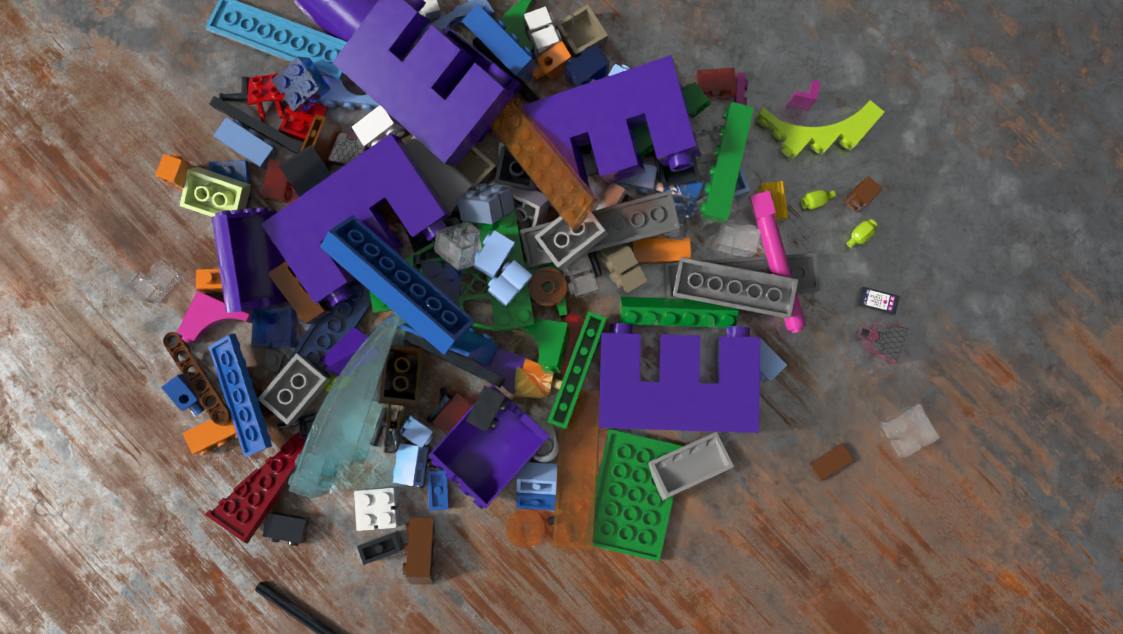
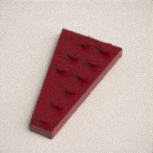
[204,432,316,544]

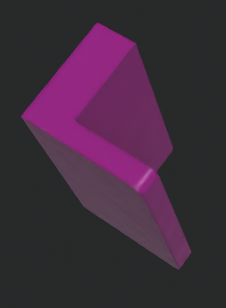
[787,80,821,111]

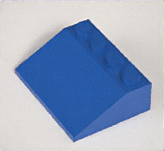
[462,4,536,83]
[400,322,498,366]

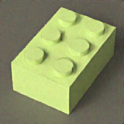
[180,167,251,217]

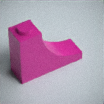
[177,291,255,343]

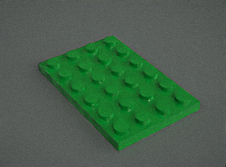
[583,429,684,562]

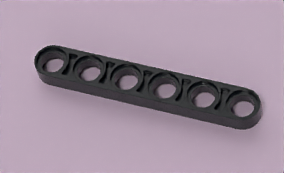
[209,96,303,154]
[404,332,505,388]

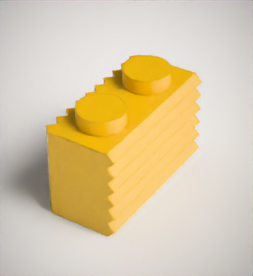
[756,181,788,222]

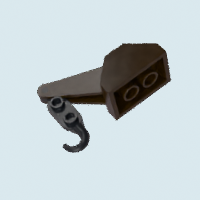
[377,344,424,454]

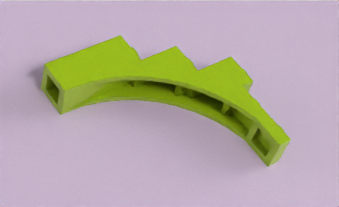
[755,100,884,159]

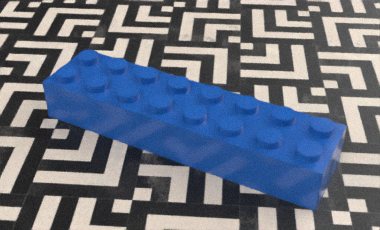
[320,215,475,355]

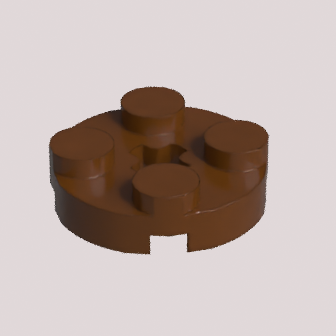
[528,267,567,307]

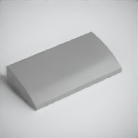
[406,136,474,214]
[648,432,734,500]

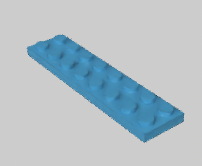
[205,0,347,81]

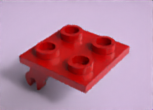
[247,72,287,122]

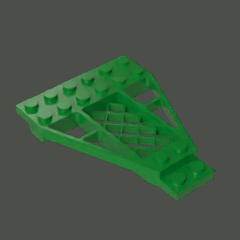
[370,211,534,333]

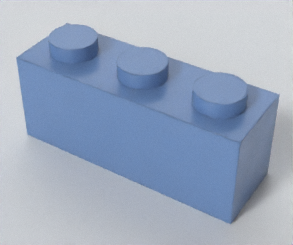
[213,117,278,171]

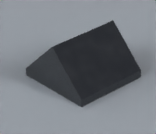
[494,146,537,191]

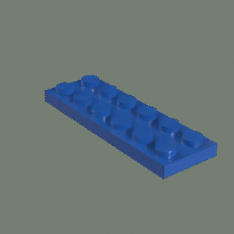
[208,333,272,458]

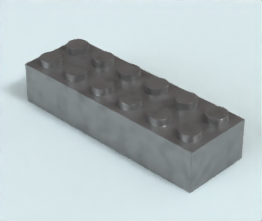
[673,257,798,319]

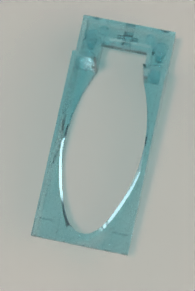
[288,312,408,498]

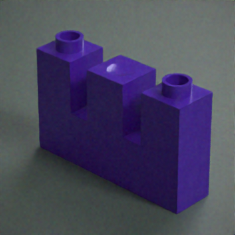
[332,0,515,166]
[522,55,702,206]
[261,134,452,307]
[599,323,760,433]

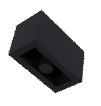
[466,385,509,433]
[262,511,310,546]
[357,530,404,565]

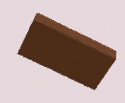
[809,444,853,481]

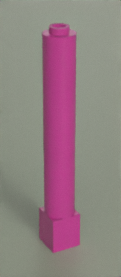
[748,191,806,333]

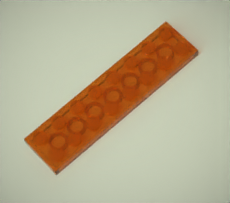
[490,97,598,230]
[553,390,600,550]

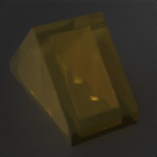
[514,366,545,399]

